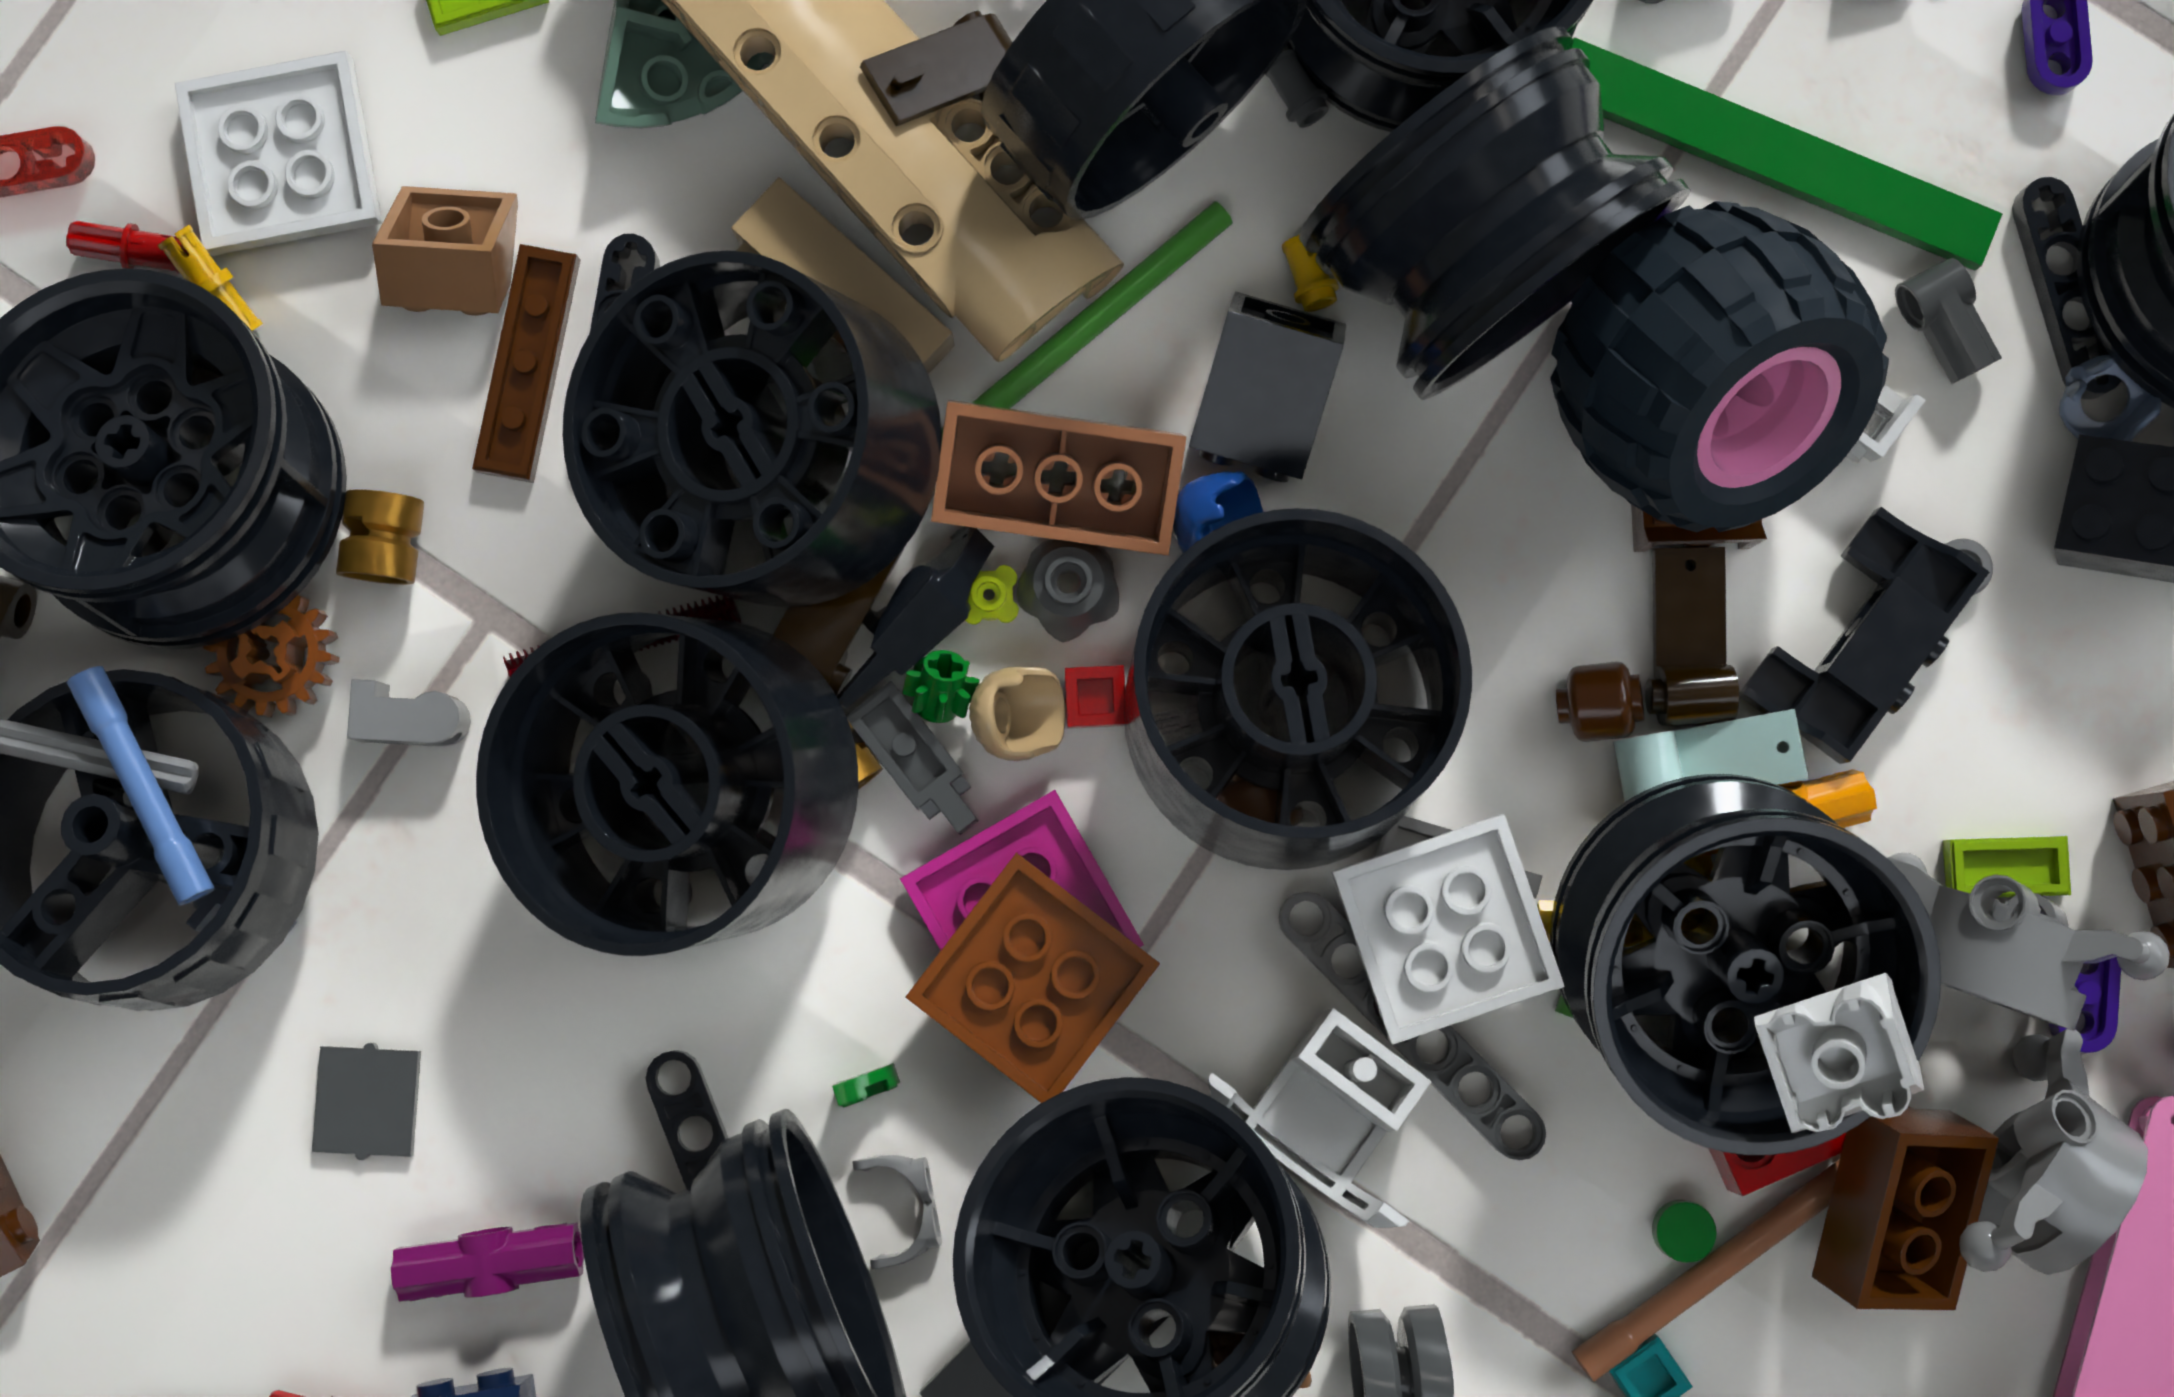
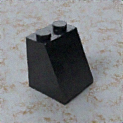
[1189,291,1346,482]

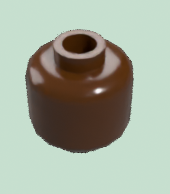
[1556,661,1645,742]

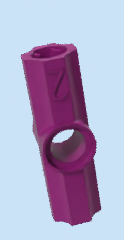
[390,1222,584,1302]

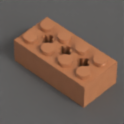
[931,400,1187,556]

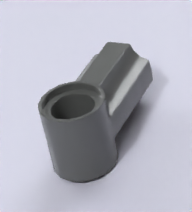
[1895,258,2002,384]

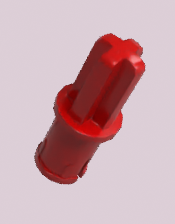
[66,221,189,274]

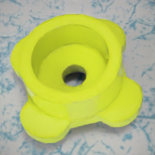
[965,565,1019,625]

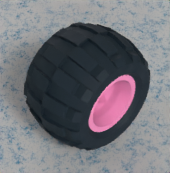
[1550,201,1889,532]

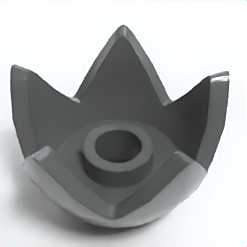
[1016,539,1119,643]

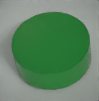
[1652,1200,1717,1263]

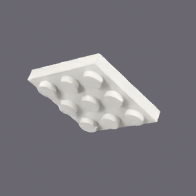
[174,50,382,256]
[1331,814,1565,1045]

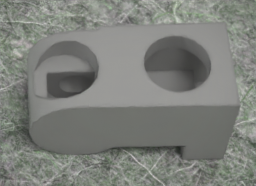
[347,679,471,746]

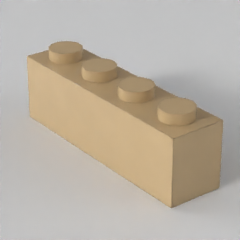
[731,177,955,374]

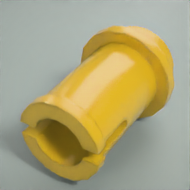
[1281,235,1339,312]

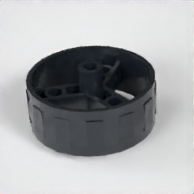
[981,0,1307,220]
[0,669,319,1011]

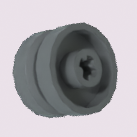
[1348,1304,1454,1397]

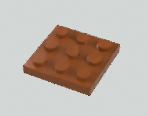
[905,852,1160,1103]

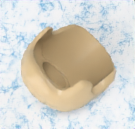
[969,667,1067,761]

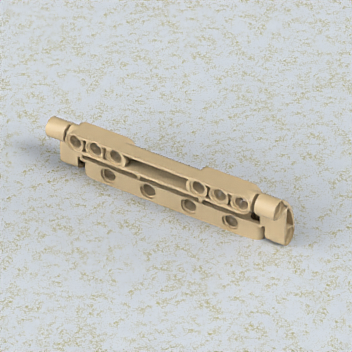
[661,0,1124,363]

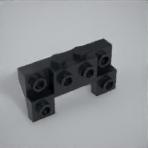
[1739,507,1990,764]

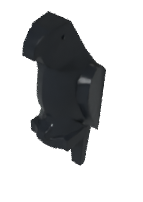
[837,526,995,709]

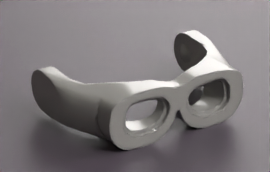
[852,1155,942,1269]

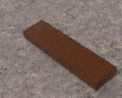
[472,244,581,483]

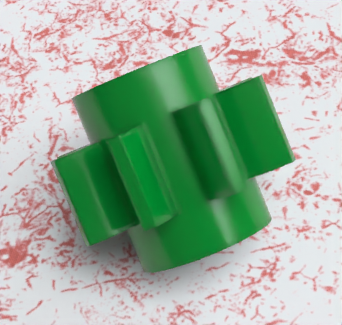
[902,650,980,723]

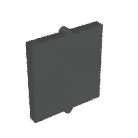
[312,1043,421,1160]

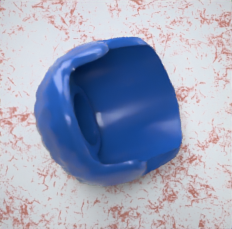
[1173,471,1263,553]

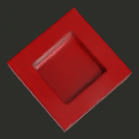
[1065,665,1125,729]

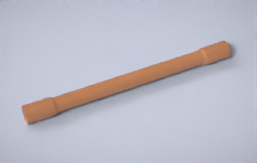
[1571,1106,1911,1382]

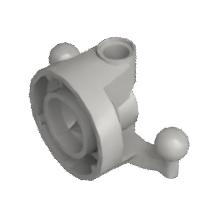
[1888,852,2170,1031]
[1959,1029,2148,1275]

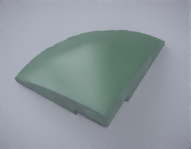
[595,0,774,128]

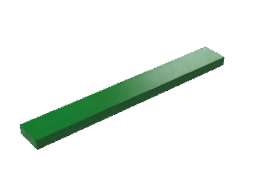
[1572,37,2003,271]

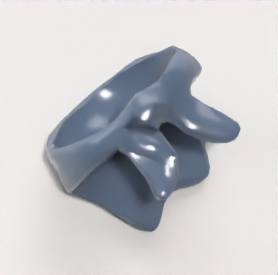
[2059,355,2161,441]

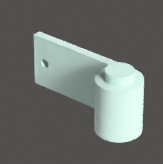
[1613,709,1809,802]

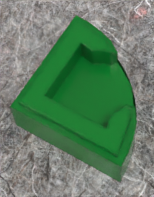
[832,1063,900,1108]

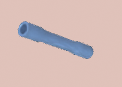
[67,666,215,906]

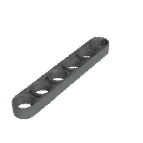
[1278,892,1546,1161]

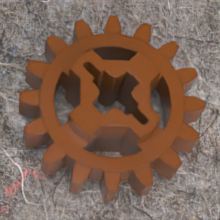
[203,595,340,718]

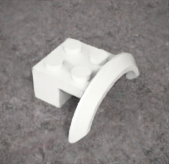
[1208,1008,1432,1228]

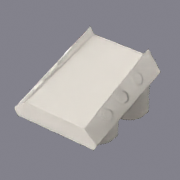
[1754,973,1924,1133]

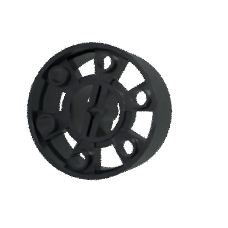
[562,250,942,607]
[1124,508,1472,870]
[476,612,859,956]

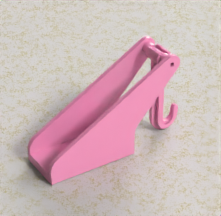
[2052,1096,2174,1397]

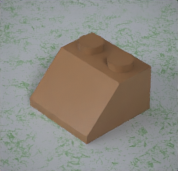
[372,186,518,316]

